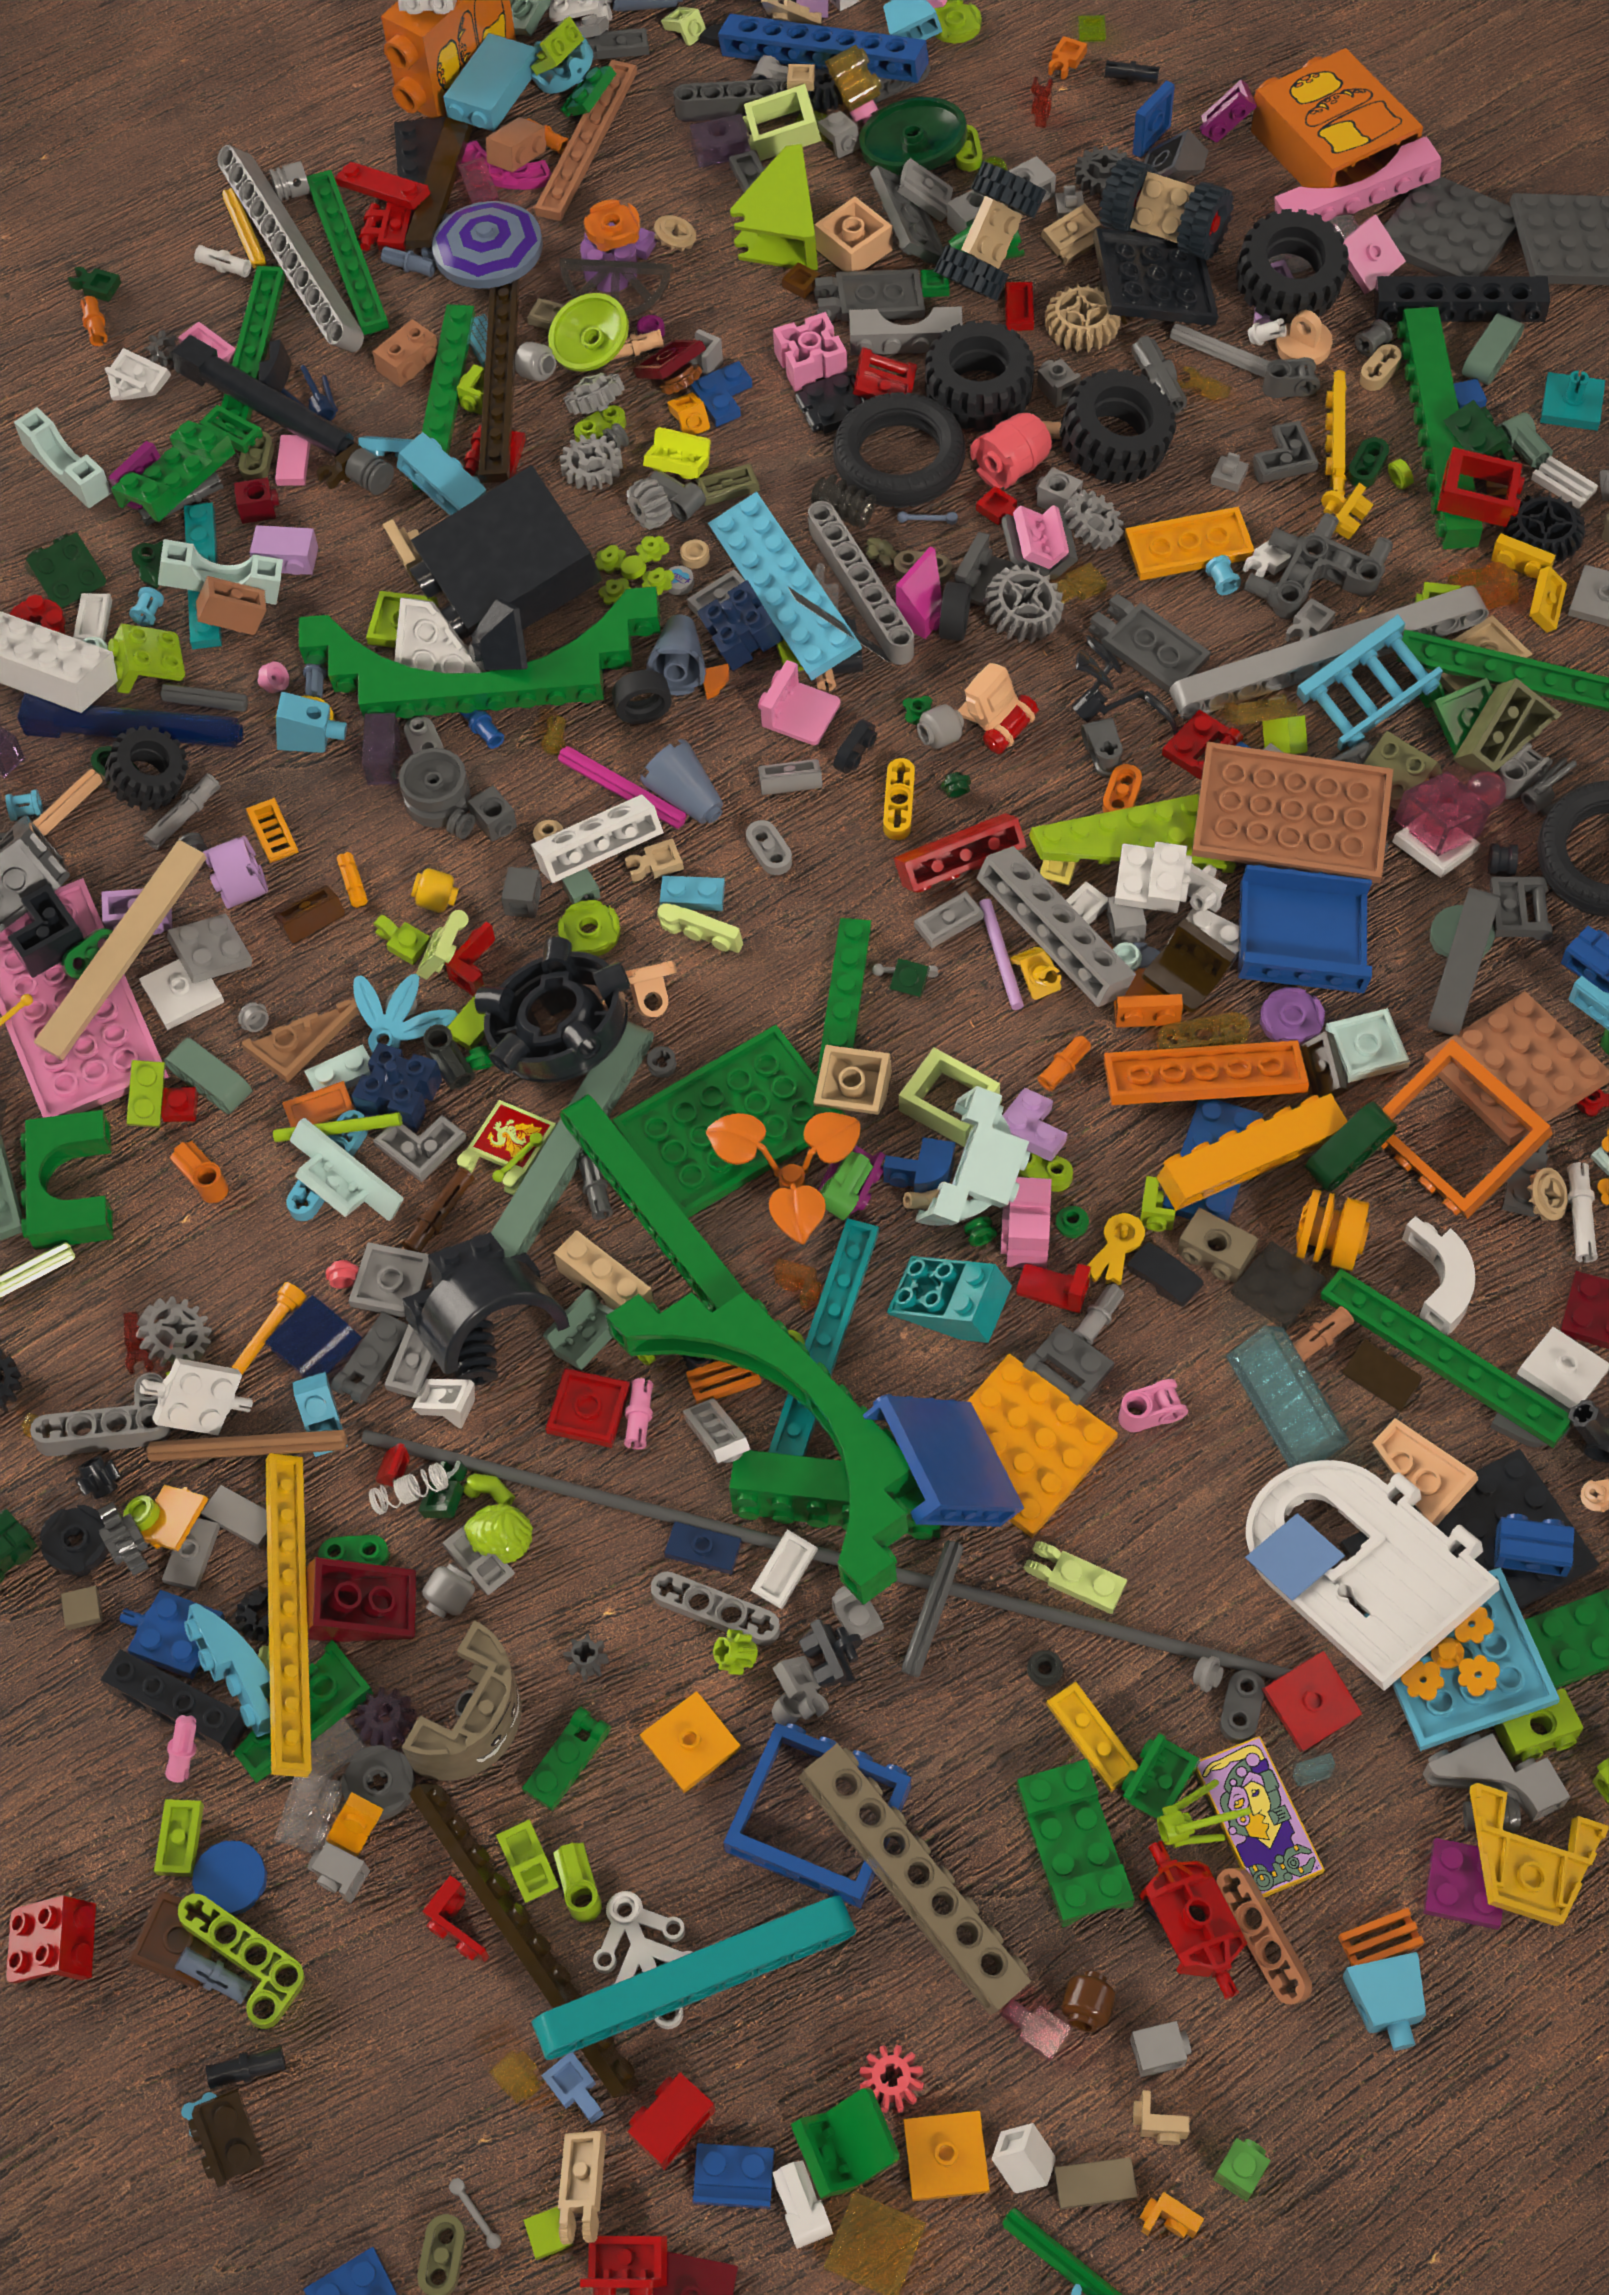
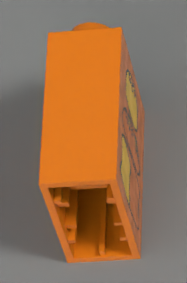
[381,0,516,118]
[1251,48,1423,188]

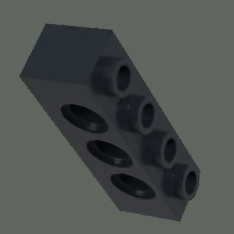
[100,1649,247,1756]

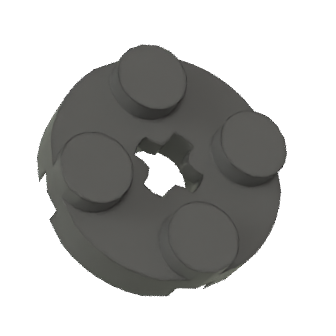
[341,1745,416,1820]

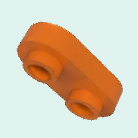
[1102,764,1142,813]

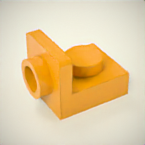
[667,392,710,435]
[326,1792,384,1857]
[1139,2192,1204,2238]

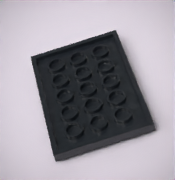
[1340,1448,1600,1610]

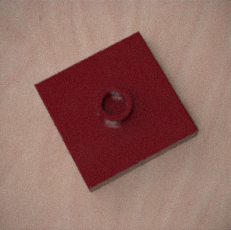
[633,340,706,379]
[653,2252,739,2295]

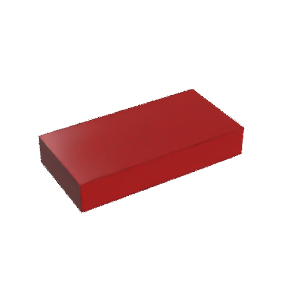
[1004,282,1034,331]

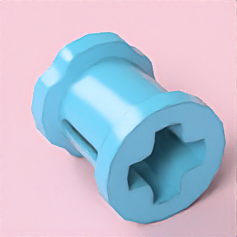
[1205,555,1241,595]
[129,587,164,627]
[5,789,43,821]

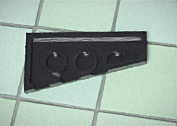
[394,117,446,184]

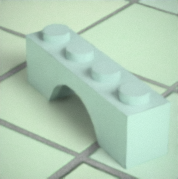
[14,407,112,508]
[158,539,283,605]

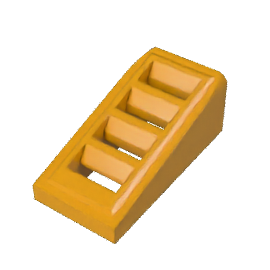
[246,797,299,863]

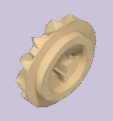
[653,215,696,252]
[1527,1168,1568,1221]

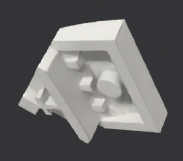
[105,348,171,401]

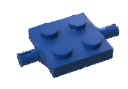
[120,1590,225,1679]

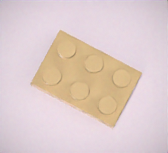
[1425,615,1532,693]

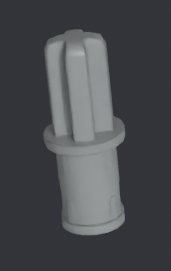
[1073,1284,1124,1345]

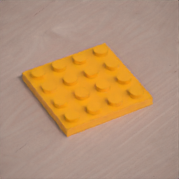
[967,1353,1118,1539]

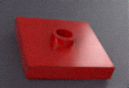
[545,1368,631,1448]
[1261,1651,1363,1752]

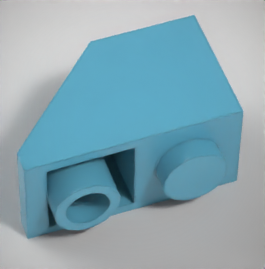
[292,1372,348,1457]

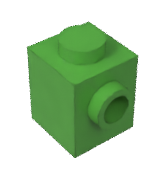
[1213,2138,1271,2202]

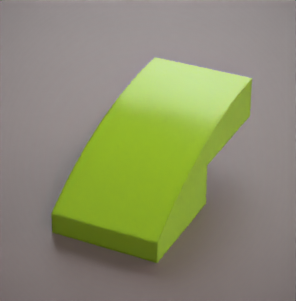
[496,1819,559,1903]

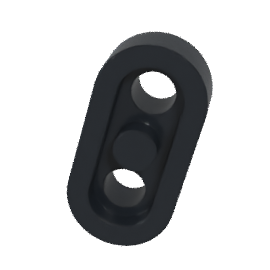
[833,719,877,774]

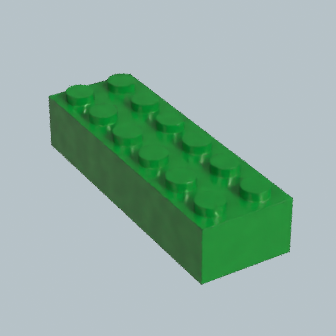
[729,1450,942,1540]

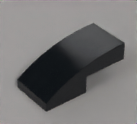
[259,339,291,393]
[1127,1242,1204,1307]

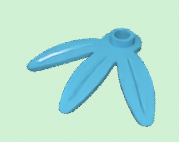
[353,974,458,1052]

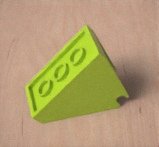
[730,144,818,270]

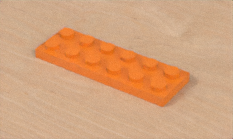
[1104,1040,1309,1105]

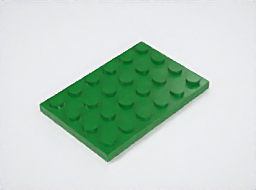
[612,1025,845,1218]

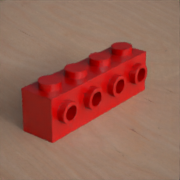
[893,813,1027,893]

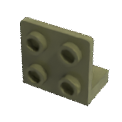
[1363,731,1442,813]

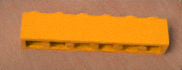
[1157,1093,1348,1211]

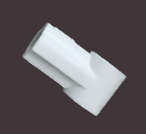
[772,2160,833,2249]

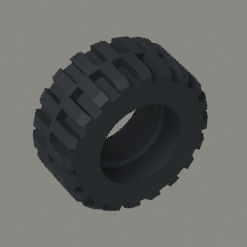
[1236,209,1349,323]
[925,320,1034,431]
[1060,369,1176,484]

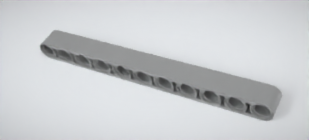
[217,145,364,352]
[1169,586,1489,719]

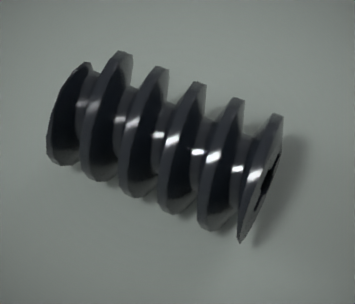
[454,1317,498,1386]

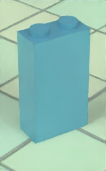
[443,33,537,132]

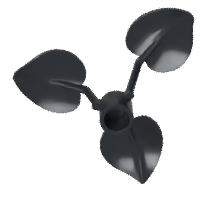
[1071,635,1178,735]

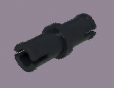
[1104,60,1160,84]
[206,2046,286,2090]

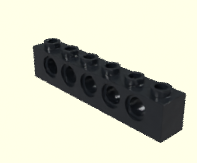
[1374,276,1550,322]

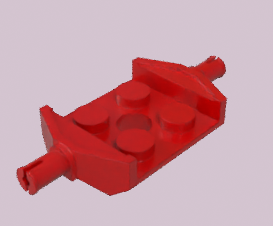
[1139,1841,1247,2000]

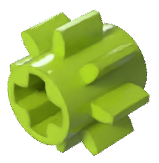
[713,1629,758,1675]

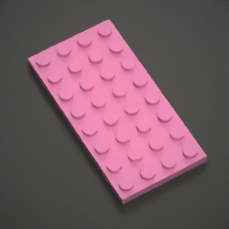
[0,878,169,1118]

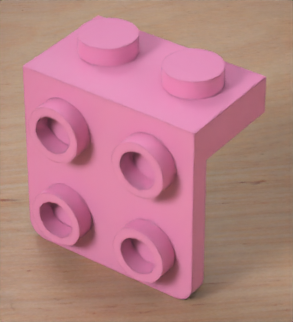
[758,660,840,745]

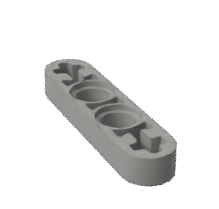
[651,1571,780,1646]

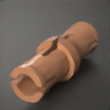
[1288,1306,1354,1364]

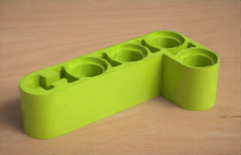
[178,1894,305,2029]

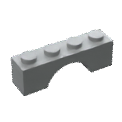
[849,306,963,355]

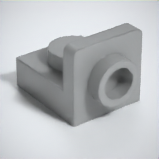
[832,1586,884,1640]

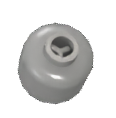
[515,342,556,382]
[917,704,964,749]
[422,1563,475,1618]

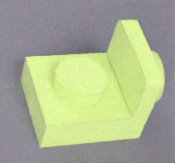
[661,7,706,46]

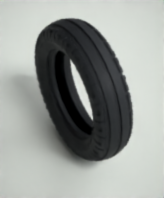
[833,392,966,508]
[1537,780,1609,917]

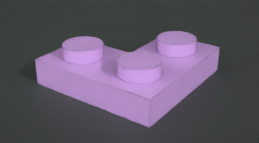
[1003,1087,1068,1162]

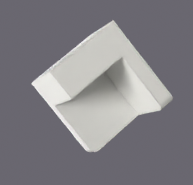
[992,2123,1056,2193]

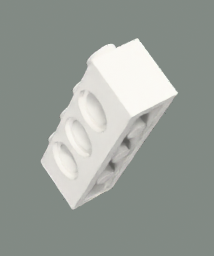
[531,794,663,883]

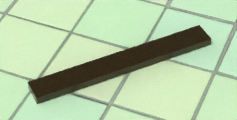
[405,117,473,248]

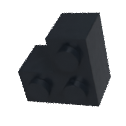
[7,884,84,978]

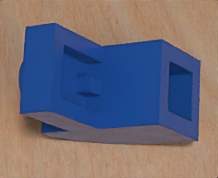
[883,1137,955,1193]

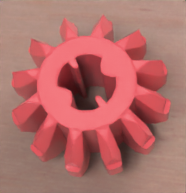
[859,2045,924,2113]

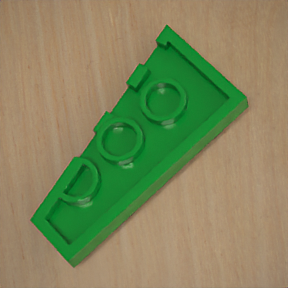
[233,1640,374,1783]

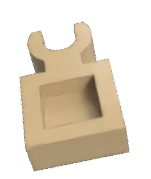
[625,838,684,881]

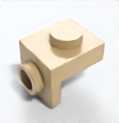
[1133,2090,1190,2145]

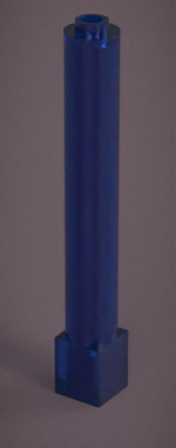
[17,693,243,748]

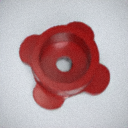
[1576,1089,1609,1117]

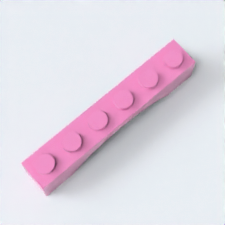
[1275,136,1441,222]

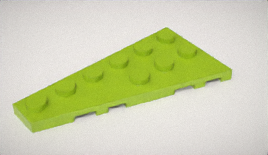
[1029,794,1236,873]

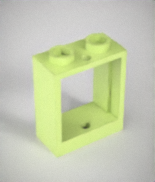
[742,84,822,161]
[899,1047,1002,1147]

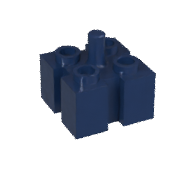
[697,580,784,671]
[352,1043,442,1133]

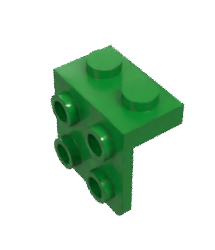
[791,2087,899,2199]

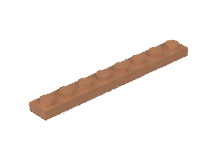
[535,60,637,221]

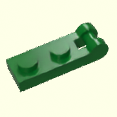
[522,1706,611,1812]

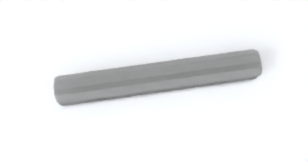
[1170,323,1271,378]

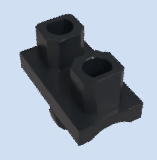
[799,1619,863,1688]

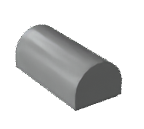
[758,759,823,795]

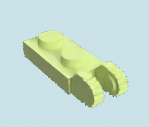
[657,903,743,953]
[1023,1541,1127,1614]

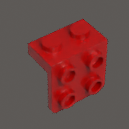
[6,1895,96,1983]

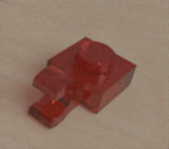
[1031,77,1053,128]
[123,1311,154,1375]

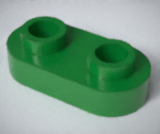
[61,928,113,979]
[318,1535,390,1566]

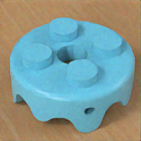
[530,35,593,94]

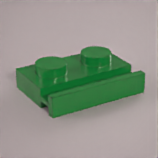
[560,66,617,117]

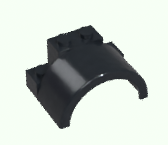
[402,1232,570,1374]

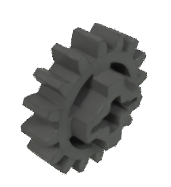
[1074,145,1127,198]
[98,1502,149,1576]

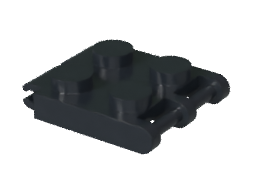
[795,371,866,434]

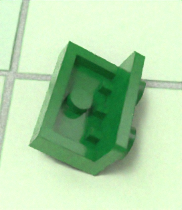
[1121,1733,1200,1821]

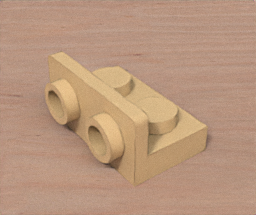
[382,519,422,585]

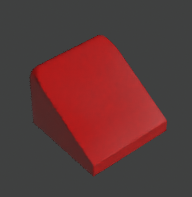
[375,1443,410,1487]

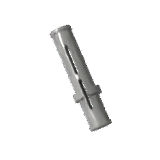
[143,773,221,850]

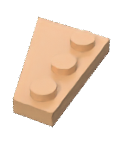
[1372,1418,1478,1526]

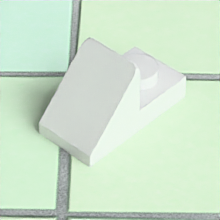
[412,1379,475,1428]

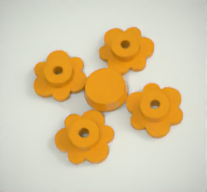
[1401,1607,1500,1701]

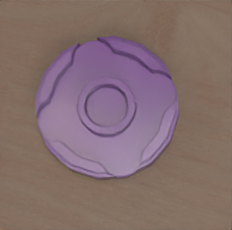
[1260,987,1325,1047]

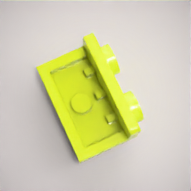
[643,427,711,479]

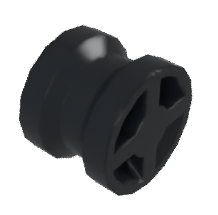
[1488,843,1518,876]

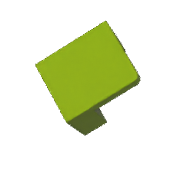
[1262,715,1308,754]

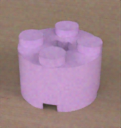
[203,836,268,909]

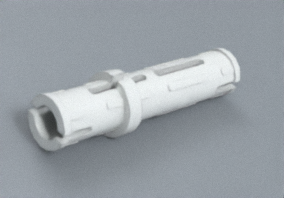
[1567,1162,1598,1263]

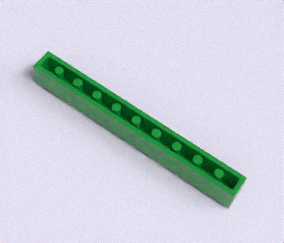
[1397,307,1483,549]

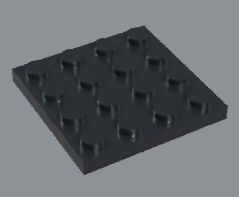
[1093,228,1219,326]

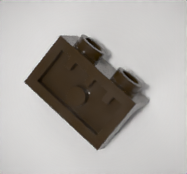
[188,2088,265,2187]

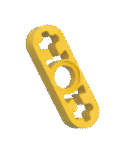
[883,758,915,840]

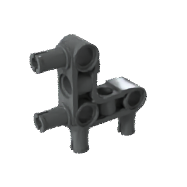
[1244,513,1393,619]

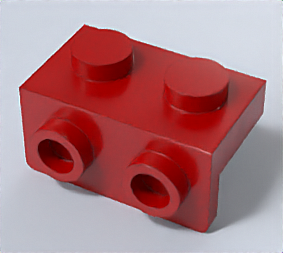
[580,2235,667,2295]

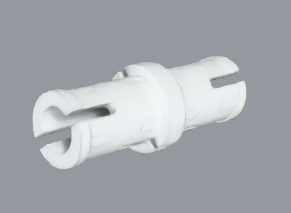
[194,245,251,278]

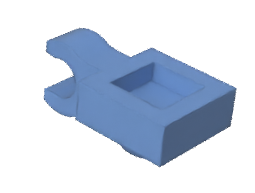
[541,2052,604,2124]

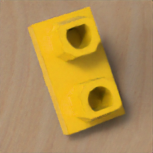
[1321,482,1374,540]

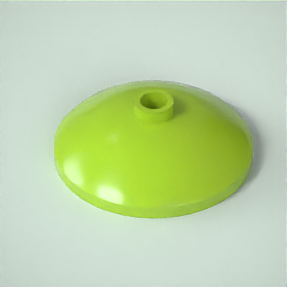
[548,293,629,372]

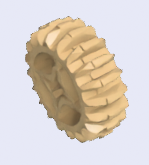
[1045,283,1121,353]

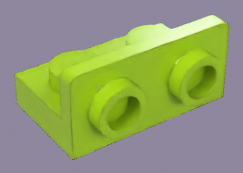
[530,16,584,76]

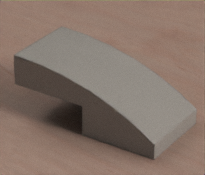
[442,1525,515,1596]

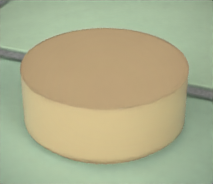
[680,539,710,569]

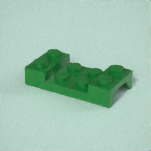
[111,420,235,522]
[1016,1759,1135,1928]

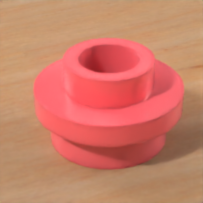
[325,1260,359,1289]

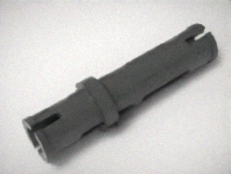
[138,472,224,527]

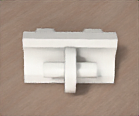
[1183,864,1227,912]

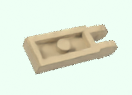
[558,2130,606,2245]

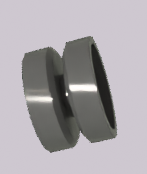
[399,748,471,828]

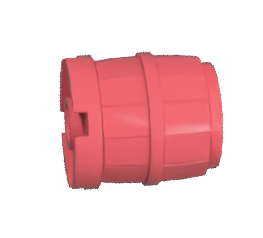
[970,413,1052,490]

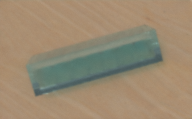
[1226,1325,1350,1468]

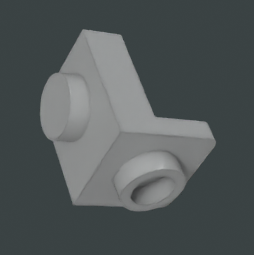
[818,111,860,159]

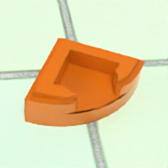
[702,663,729,700]

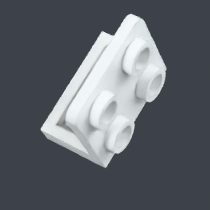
[549,0,614,32]

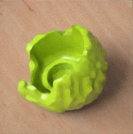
[464,1503,533,1564]

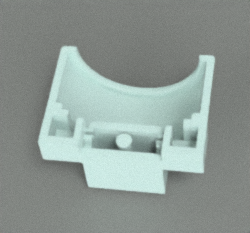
[915,1086,1030,1226]

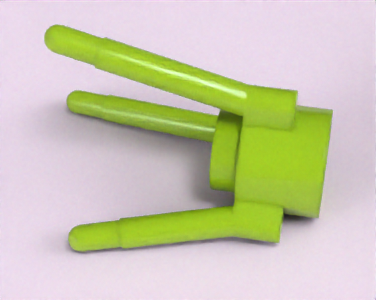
[1157,1779,1251,1848]

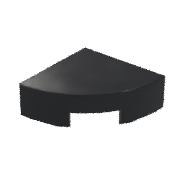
[700,23,724,48]

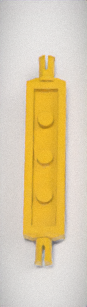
[1325,370,1347,495]

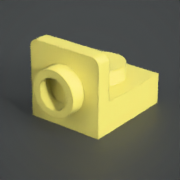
[1040,860,1077,886]

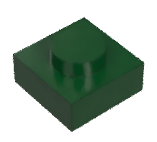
[889,958,930,998]

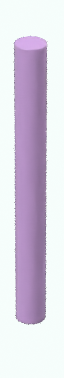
[979,899,1024,1010]

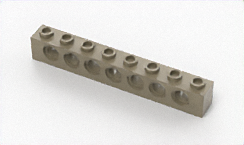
[798,1743,1031,2016]

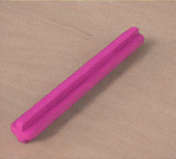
[558,746,687,829]

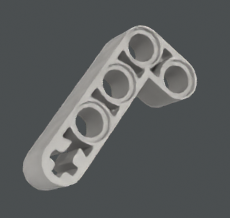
[30,1372,171,1456]

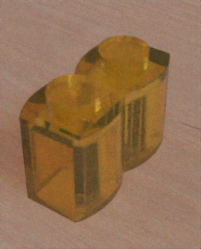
[825,44,882,112]

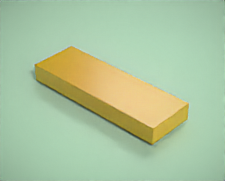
[1046,1682,1139,1792]

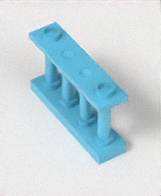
[1297,614,1443,751]

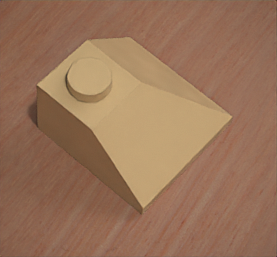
[813,1045,892,1115]

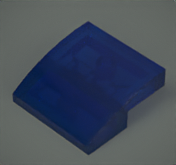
[264,1295,362,1378]

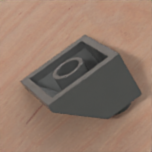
[1144,129,1209,181]

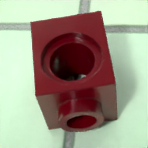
[234,477,280,524]

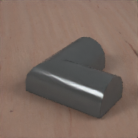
[1253,420,1319,484]

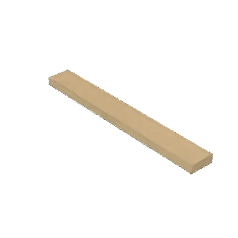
[34,840,207,1061]

